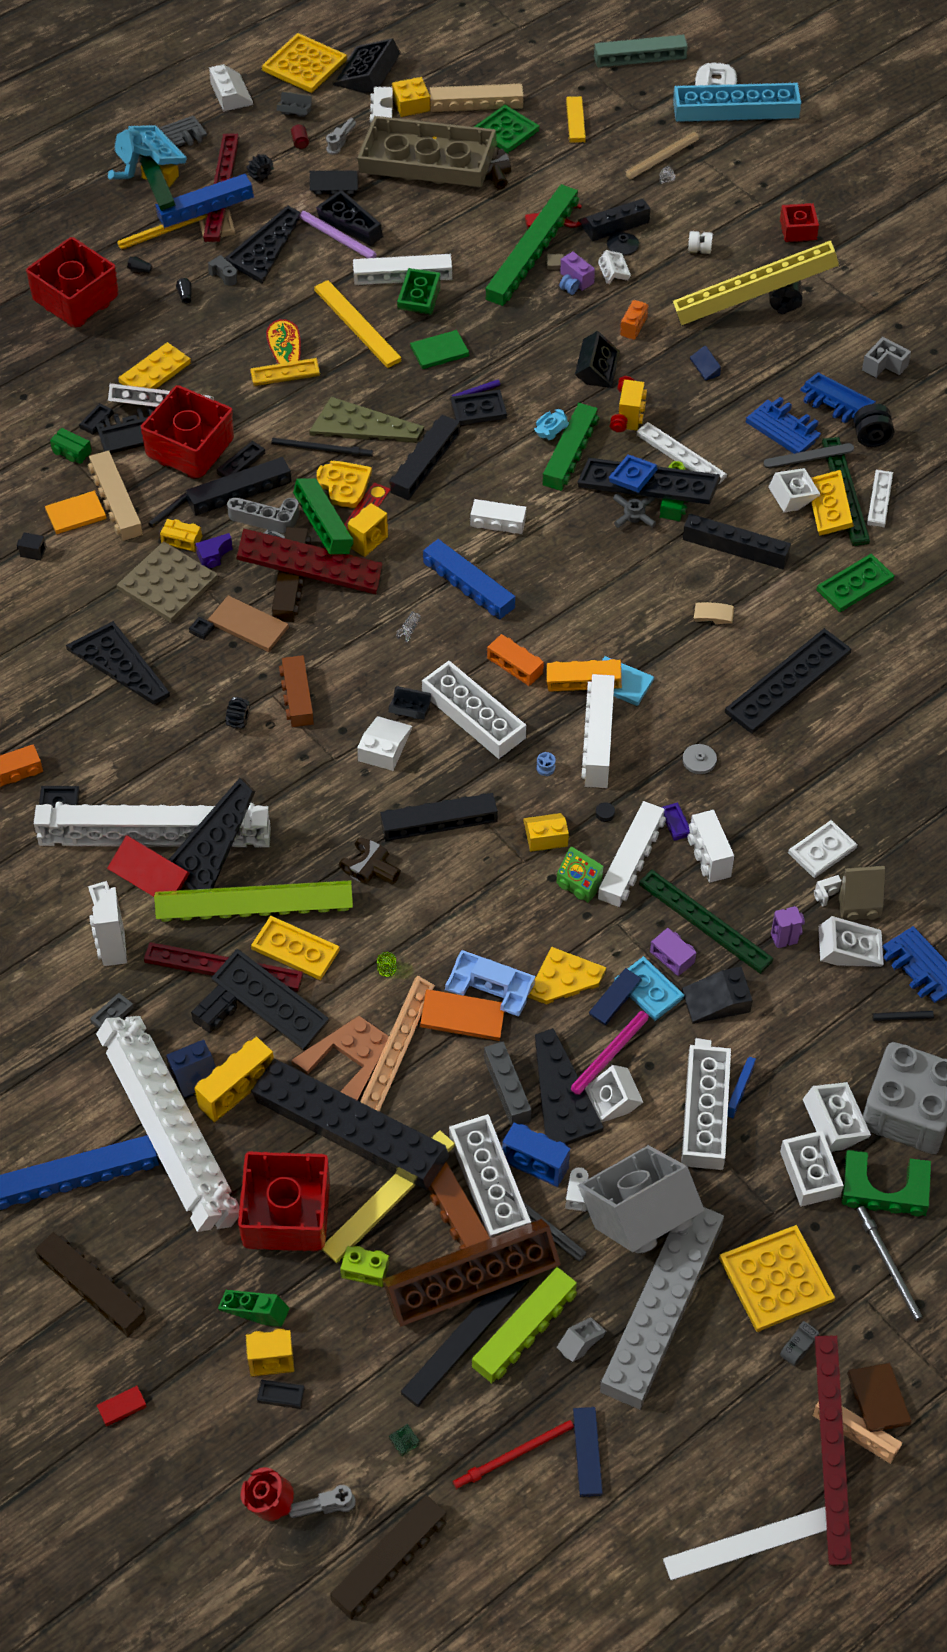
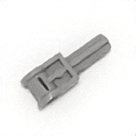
[326,118,356,155]
[289,1485,356,1518]

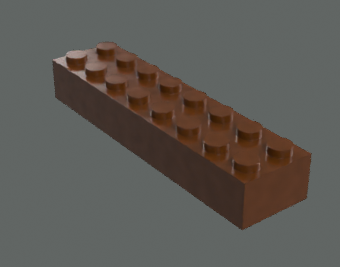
[382,1219,561,1327]

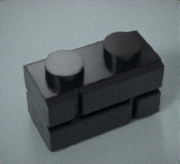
[191,985,237,1033]

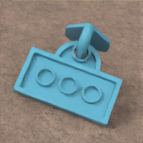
[108,125,187,180]

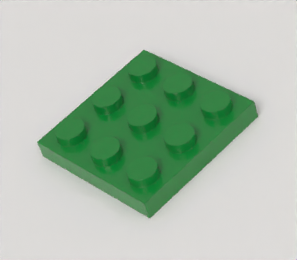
[474,105,539,153]

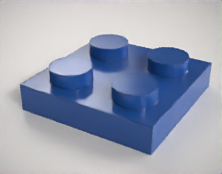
[609,454,658,493]

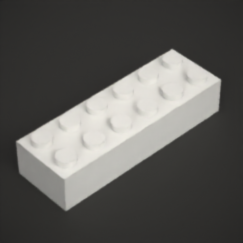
[422,661,526,759]
[582,674,615,788]
[681,1045,731,1170]
[449,1114,531,1238]

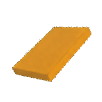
[45,491,106,535]

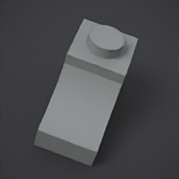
[557,1317,607,1362]

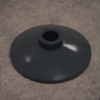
[607,232,639,256]

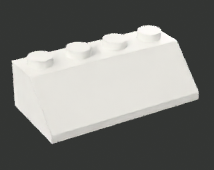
[90,887,127,966]

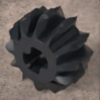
[246,153,274,182]
[225,697,250,729]

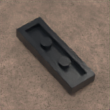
[216,440,265,477]

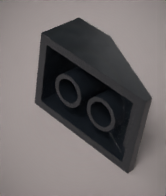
[682,967,753,1024]

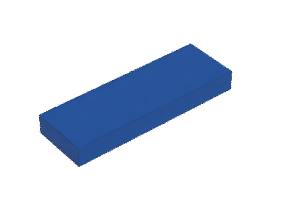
[727,1057,756,1118]

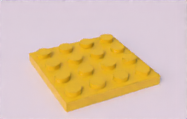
[262,33,347,93]
[719,1225,835,1332]

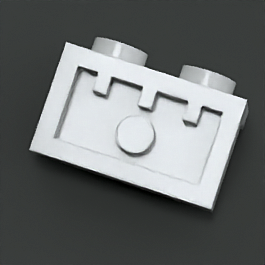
[598,250,631,284]

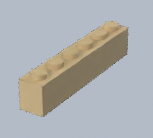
[430,84,523,112]
[88,450,143,541]

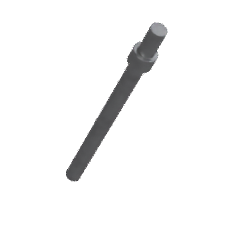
[857,1206,923,1321]

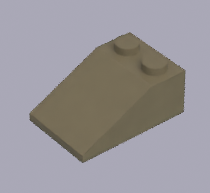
[838,866,885,921]

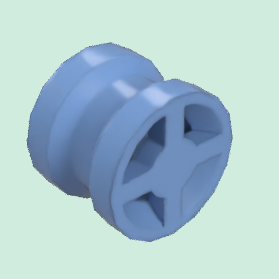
[559,274,580,295]
[536,752,556,776]

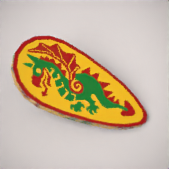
[266,319,300,364]

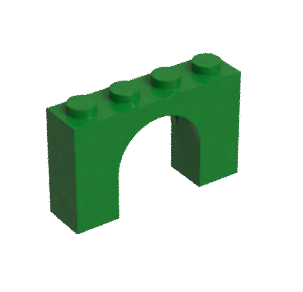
[841,1150,931,1216]

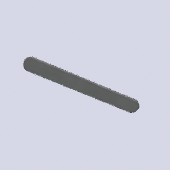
[764,443,854,468]

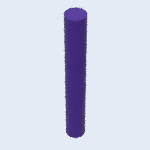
[452,379,500,396]

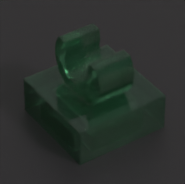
[389,1424,420,1457]

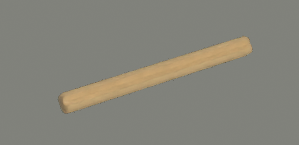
[626,132,699,179]

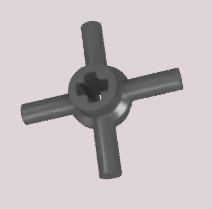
[613,494,656,528]

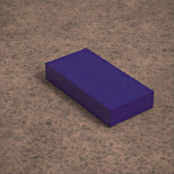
[661,802,690,841]

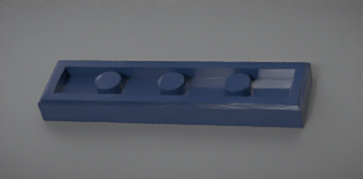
[573,1407,602,1497]

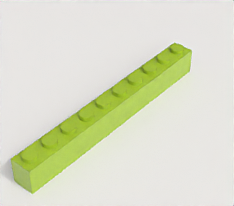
[154,881,353,922]

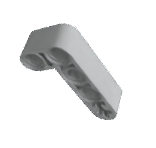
[227,498,299,534]

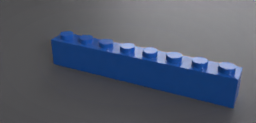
[0,1135,159,1209]

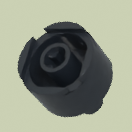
[769,281,803,314]

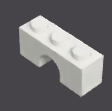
[370,87,393,124]

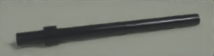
[271,438,374,457]

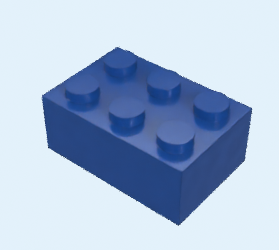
[502,1122,570,1188]

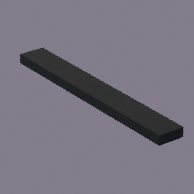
[401,1278,529,1407]

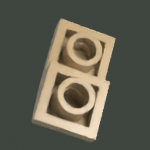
[694,603,734,624]

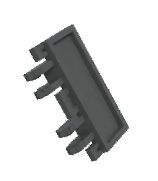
[159,115,207,147]

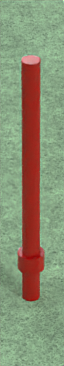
[452,1420,574,1489]

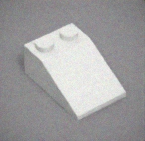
[357,716,412,771]
[819,916,884,967]

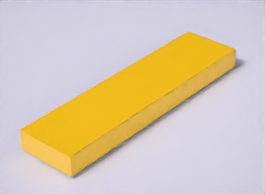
[566,96,585,142]
[250,358,320,386]

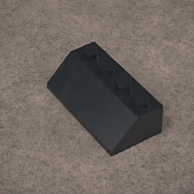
[578,198,651,242]

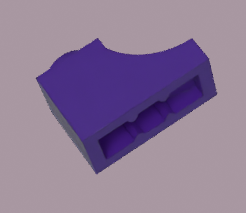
[196,533,233,569]

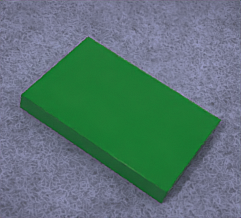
[410,330,469,369]

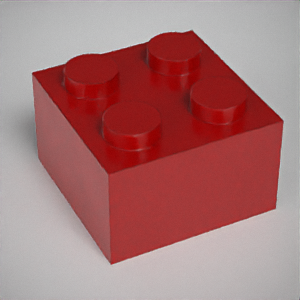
[780,203,819,242]

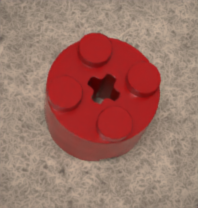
[241,1467,294,1521]

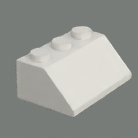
[209,65,253,111]
[803,1082,871,1152]

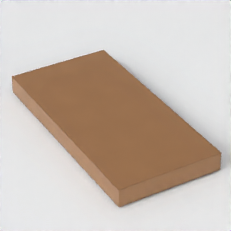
[208,595,289,652]

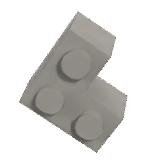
[862,337,911,377]

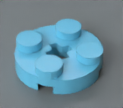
[534,409,569,440]

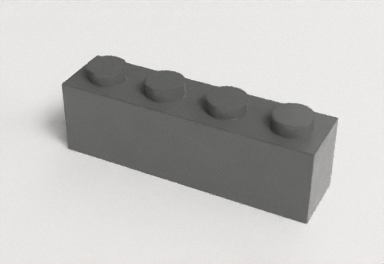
[484,1042,531,1126]

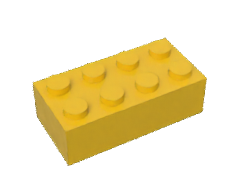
[195,1036,274,1123]

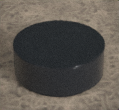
[596,802,615,822]

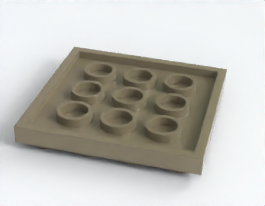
[117,541,218,623]

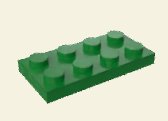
[816,554,895,613]

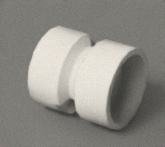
[688,231,713,254]

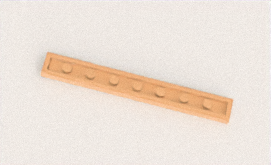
[360,976,435,1112]

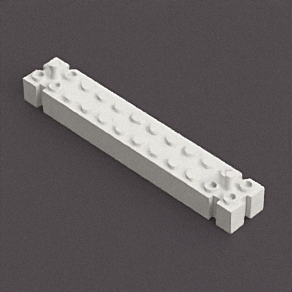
[34,802,271,847]
[96,1016,240,1232]

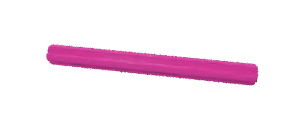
[571,1011,649,1095]

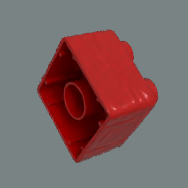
[26,237,119,327]
[141,385,234,479]
[238,1151,330,1251]

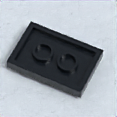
[450,390,507,425]

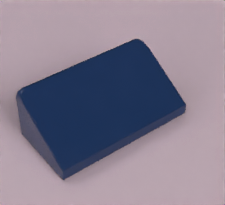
[690,346,721,381]

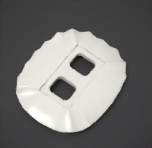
[695,63,737,85]

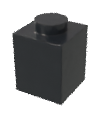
[17,532,46,561]

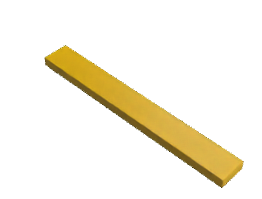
[314,280,401,368]

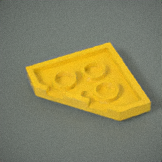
[528,947,606,1004]

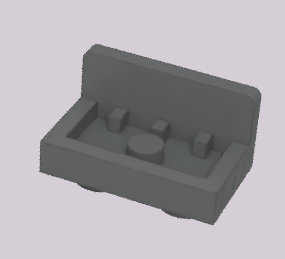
[277,91,312,117]

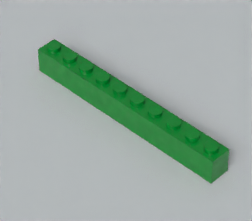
[486,184,579,306]

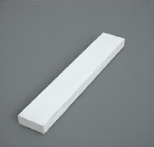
[636,422,727,484]

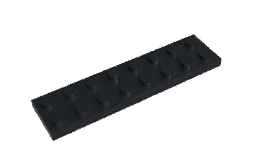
[577,458,721,505]
[725,628,852,734]

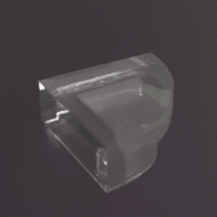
[659,166,675,183]

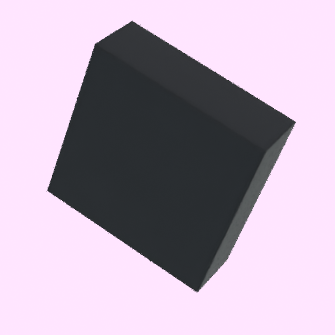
[189,617,214,640]

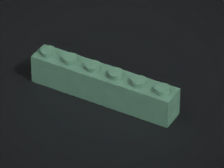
[594,35,688,67]

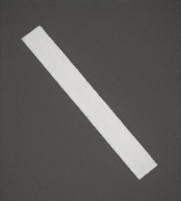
[663,1507,827,1580]

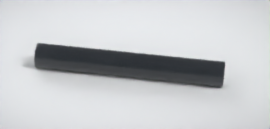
[148,492,187,528]
[872,1010,934,1021]

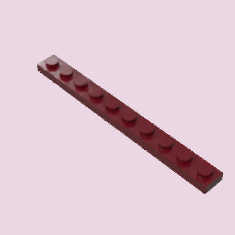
[203,133,239,242]
[815,1336,852,1566]

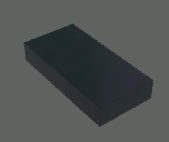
[79,403,114,435]
[257,1379,305,1409]

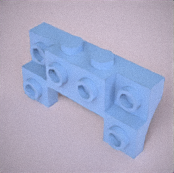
[445,950,536,1016]

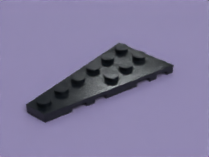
[225,205,300,284]
[66,621,170,705]
[169,778,256,890]
[535,1028,604,1145]

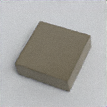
[547,254,564,270]

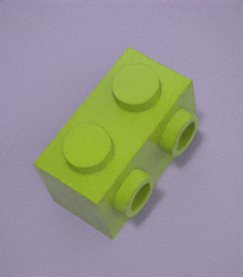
[340,1246,389,1287]

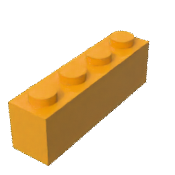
[547,659,622,692]

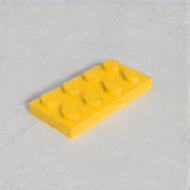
[118,342,191,389]
[811,470,854,536]
[251,916,340,981]

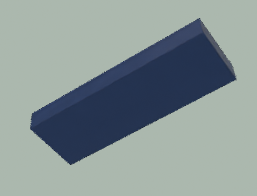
[589,968,642,1026]

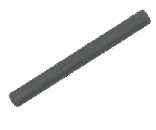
[488,1179,586,1261]

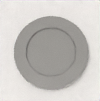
[683,744,717,774]

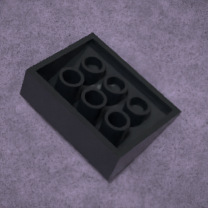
[332,38,401,93]

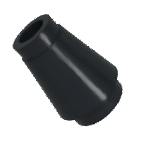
[127,256,152,274]
[176,278,192,304]

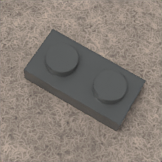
[90,993,134,1029]

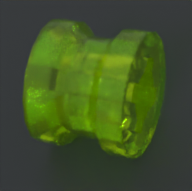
[377,952,397,977]

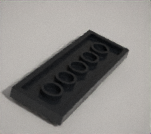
[211,949,330,1051]

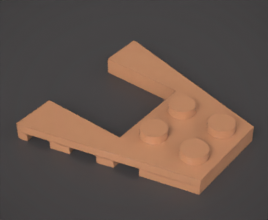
[291,1016,389,1101]

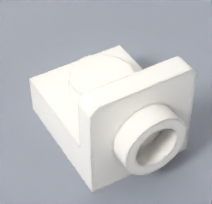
[814,875,842,907]

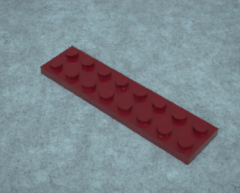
[236,528,382,594]

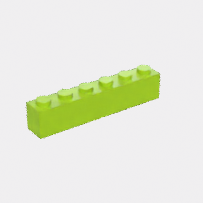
[472,1267,577,1383]

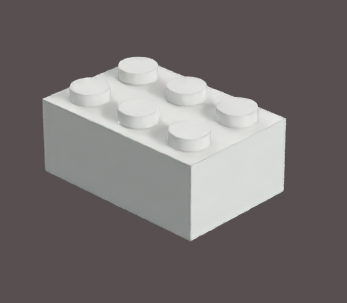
[687,810,734,883]
[780,1131,844,1206]

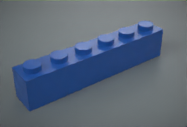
[155,174,254,228]
[423,539,515,619]

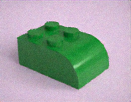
[397,268,441,315]

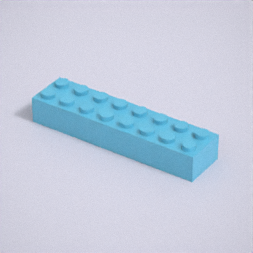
[673,83,801,122]

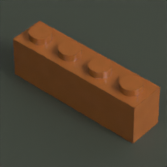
[279,655,314,727]

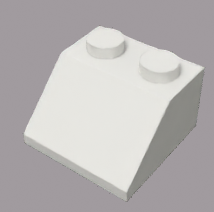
[769,468,820,512]
[585,1065,643,1122]

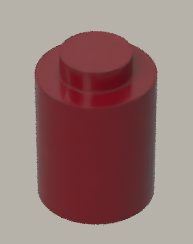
[291,124,309,149]

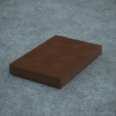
[847,1363,912,1432]

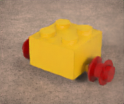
[610,376,647,432]

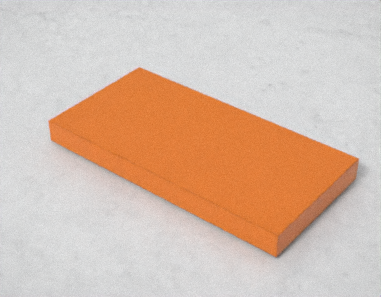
[420,989,504,1041]

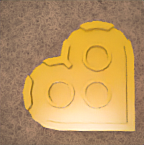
[317,461,372,508]

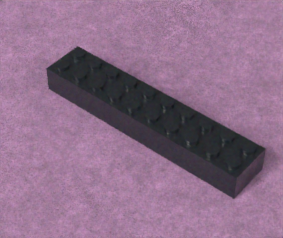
[251,1058,449,1190]

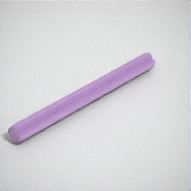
[300,211,376,258]

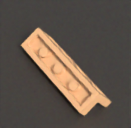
[813,1401,902,1464]

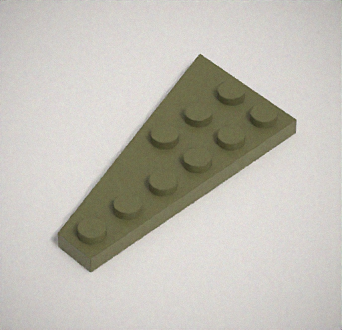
[309,397,424,443]

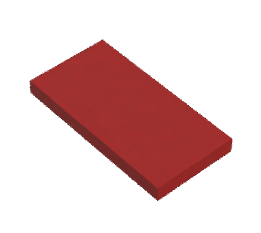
[107,835,190,897]

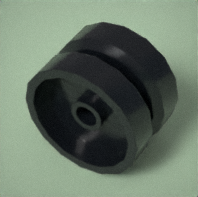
[853,404,895,447]

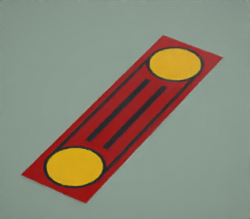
[344,483,390,530]

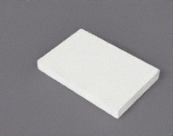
[788,820,857,878]

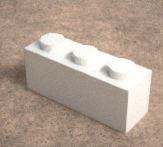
[470,499,526,534]

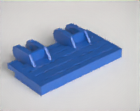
[800,373,875,423]
[746,397,821,453]
[883,926,947,1003]

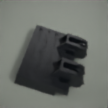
[96,406,153,454]

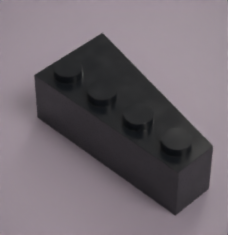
[316,190,383,246]

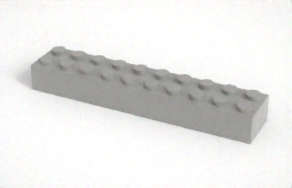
[600,1207,724,1410]

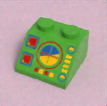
[557,846,603,903]

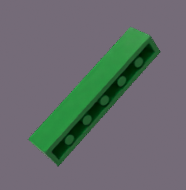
[542,403,600,491]
[293,478,353,554]

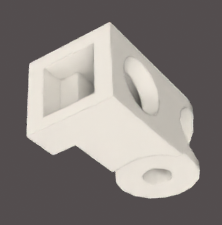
[565,1167,588,1212]

